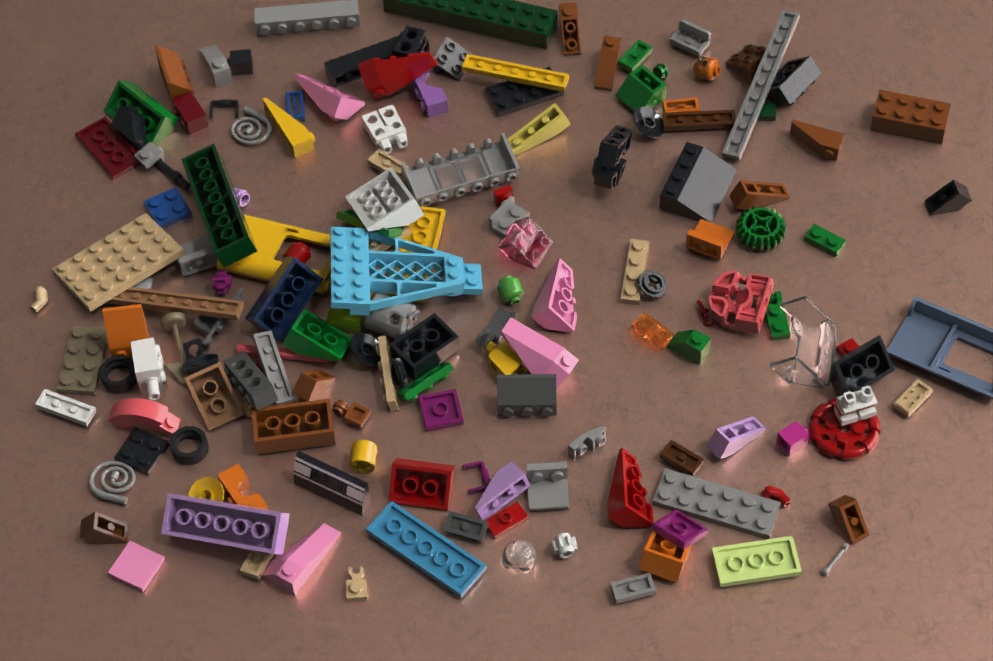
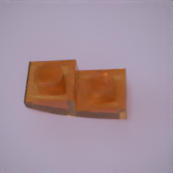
[631,312,675,350]

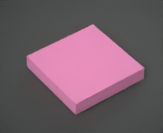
[108,541,165,592]

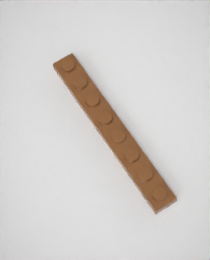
[106,287,245,320]

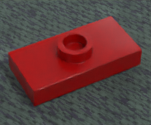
[485,502,529,539]

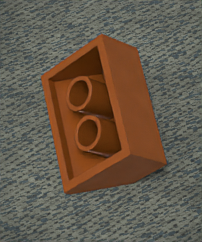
[155,46,195,107]

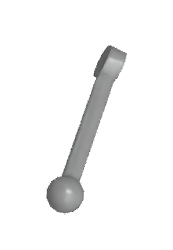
[821,543,849,576]

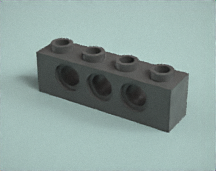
[223,351,278,411]

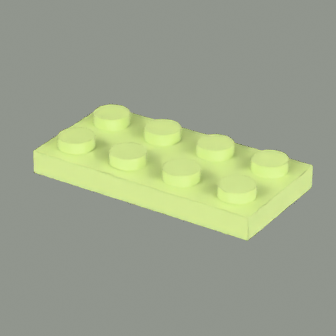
[711,536,802,587]

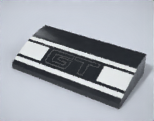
[293,451,371,516]

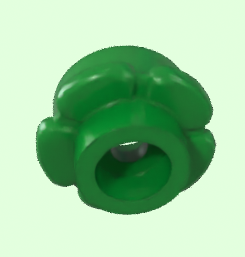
[653,63,669,80]

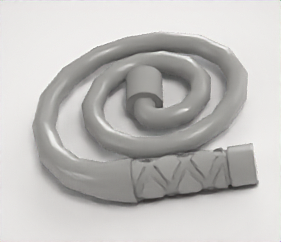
[230,106,272,145]
[88,461,136,505]

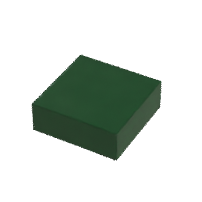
[757,103,776,121]

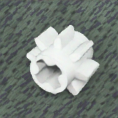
[552,533,578,558]

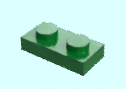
[618,39,653,72]
[804,224,846,257]

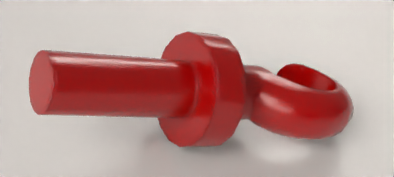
[696,300,715,326]

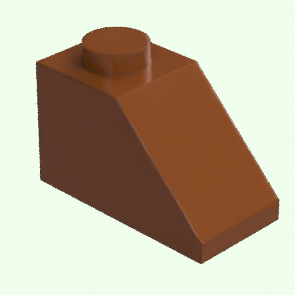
[293,369,336,402]
[828,495,870,544]

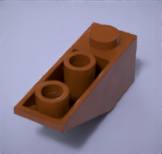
[558,2,581,55]

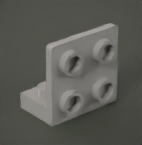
[177,236,218,277]
[526,461,569,511]

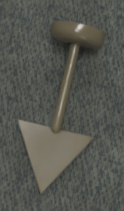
[160,312,188,389]

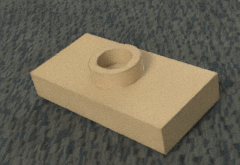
[893,378,933,418]

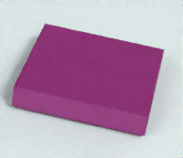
[418,389,464,432]
[651,509,708,550]

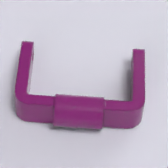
[462,461,491,495]

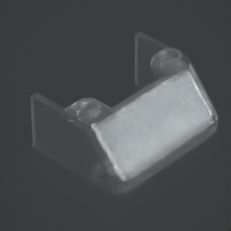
[770,296,838,388]

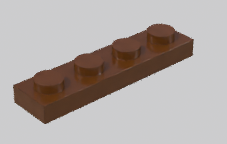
[662,110,736,131]

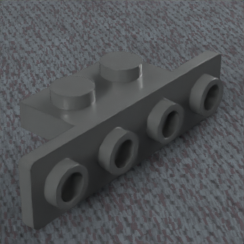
[192,288,244,350]

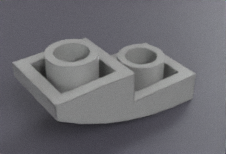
[568,426,606,460]

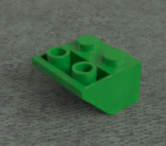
[616,65,667,112]

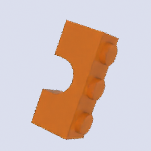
[217,464,269,510]

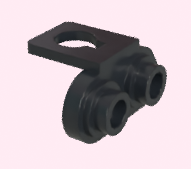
[182,338,219,376]

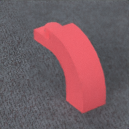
[107,398,181,437]

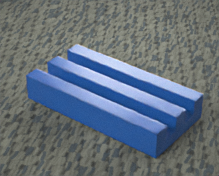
[285,91,305,122]

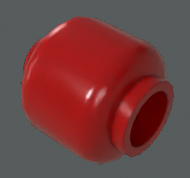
[283,241,311,265]

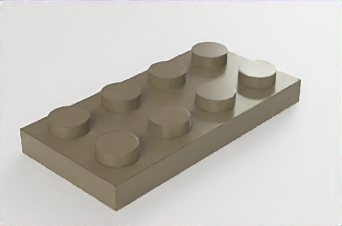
[56,326,108,396]

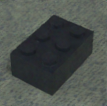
[389,313,460,381]

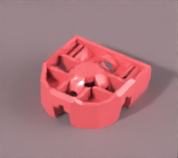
[708,270,774,334]

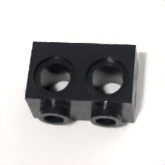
[392,25,427,58]

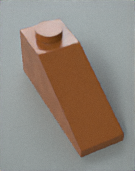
[595,36,622,91]
[790,119,845,161]
[729,180,790,210]

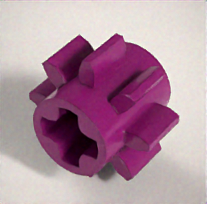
[212,271,232,294]

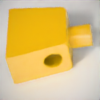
[485,341,527,376]

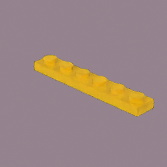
[462,54,569,92]

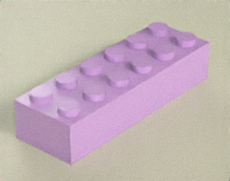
[161,493,290,554]

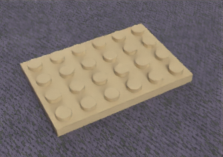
[52,213,185,312]

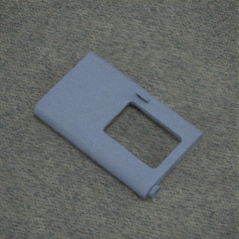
[886,296,993,400]

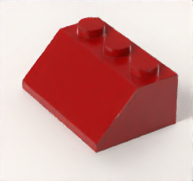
[389,458,455,510]

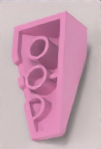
[294,73,365,121]
[532,258,577,332]
[500,317,578,389]
[261,523,341,596]

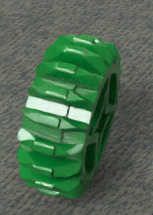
[735,205,786,252]

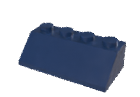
[245,256,323,342]

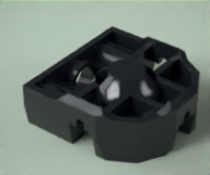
[592,125,633,190]

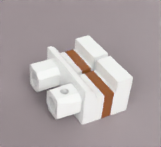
[834,386,878,426]

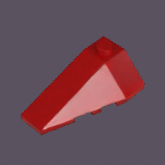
[358,52,437,100]
[607,448,654,528]

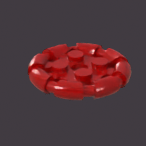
[809,398,881,460]

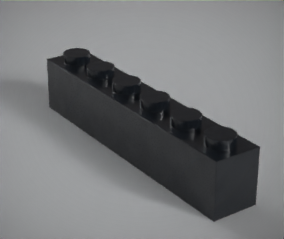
[324,28,430,88]

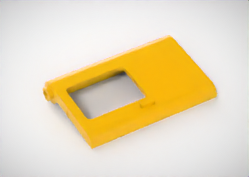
[217,214,331,295]

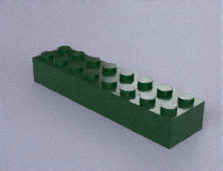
[181,143,257,268]

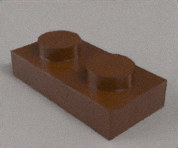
[660,440,704,476]

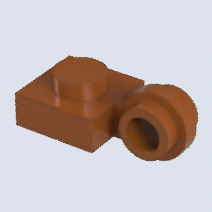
[332,400,371,429]

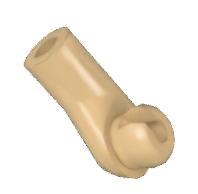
[30,286,48,313]

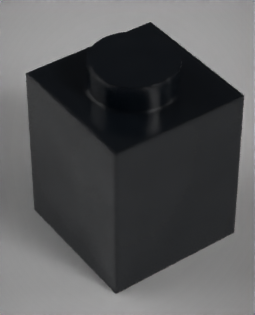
[227,49,253,76]

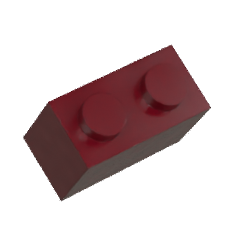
[171,92,209,134]

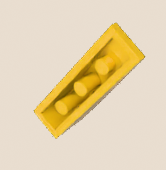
[263,97,315,158]

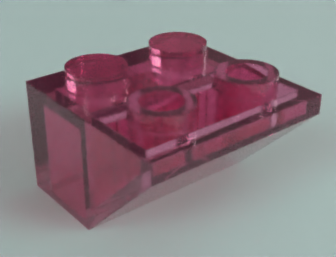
[498,217,553,269]

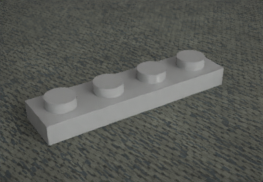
[252,330,295,406]

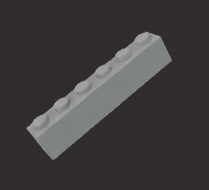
[254,0,360,35]

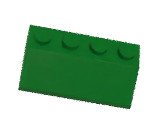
[104,80,179,146]

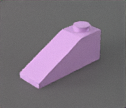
[706,416,766,459]
[475,461,531,521]

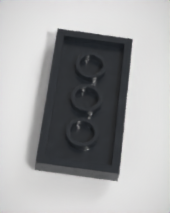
[485,66,564,118]

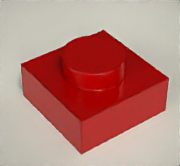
[493,185,513,207]
[836,338,860,357]

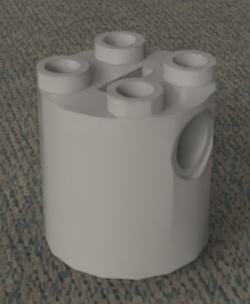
[364,293,420,339]

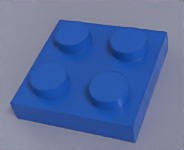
[143,187,193,229]

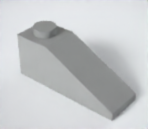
[199,44,233,88]

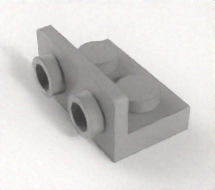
[489,196,529,240]

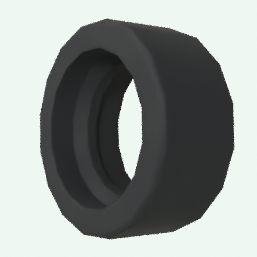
[99,355,137,393]
[170,426,209,465]

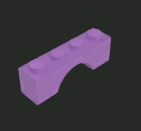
[409,51,448,118]

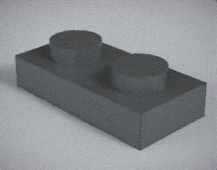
[444,511,489,542]

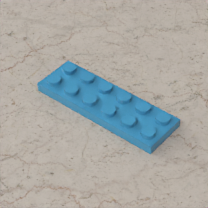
[366,501,487,598]

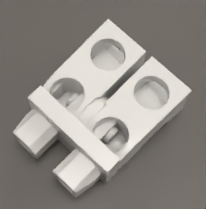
[361,104,408,154]

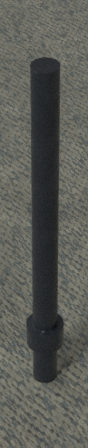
[119,131,191,190]

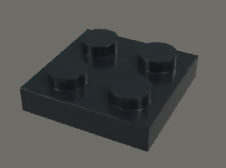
[114,427,169,476]

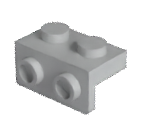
[669,19,711,57]

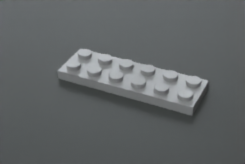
[653,468,781,539]

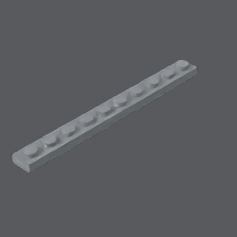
[722,9,800,161]

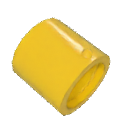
[349,440,378,474]

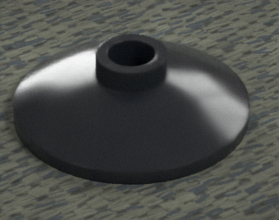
[633,107,664,138]
[350,333,381,367]

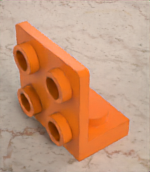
[686,219,734,260]

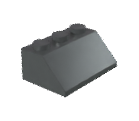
[497,374,557,417]

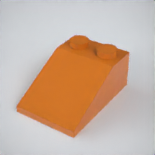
[102,304,150,358]
[639,518,693,583]

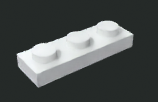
[35,389,97,426]

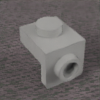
[134,142,166,169]

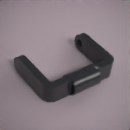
[210,99,239,119]

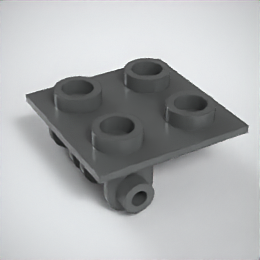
[433,37,473,81]

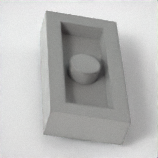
[610,573,656,604]

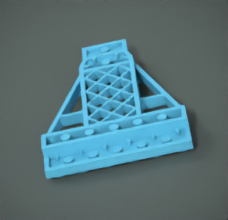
[330,227,483,316]

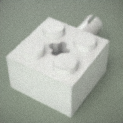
[131,337,167,401]

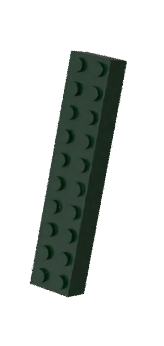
[383,0,558,49]

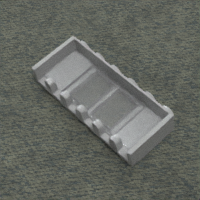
[401,133,520,207]

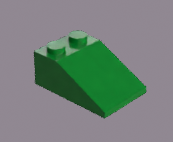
[282,309,352,362]

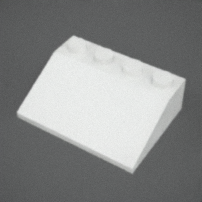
[345,167,424,231]

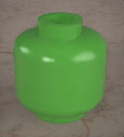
[497,276,524,305]

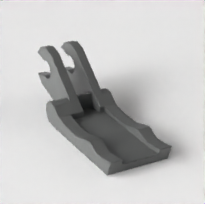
[475,306,517,350]

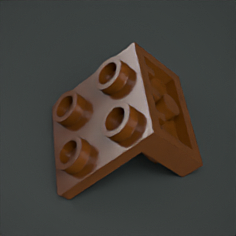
[726,44,767,84]

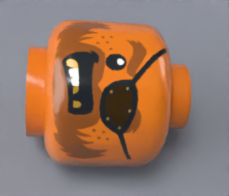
[693,56,721,81]

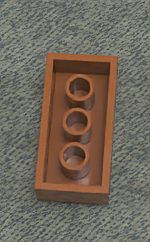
[870,89,951,144]
[251,399,336,454]

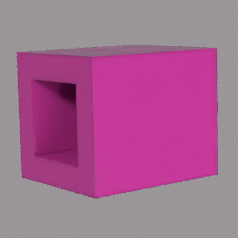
[776,421,809,456]

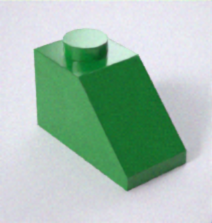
[667,329,711,364]

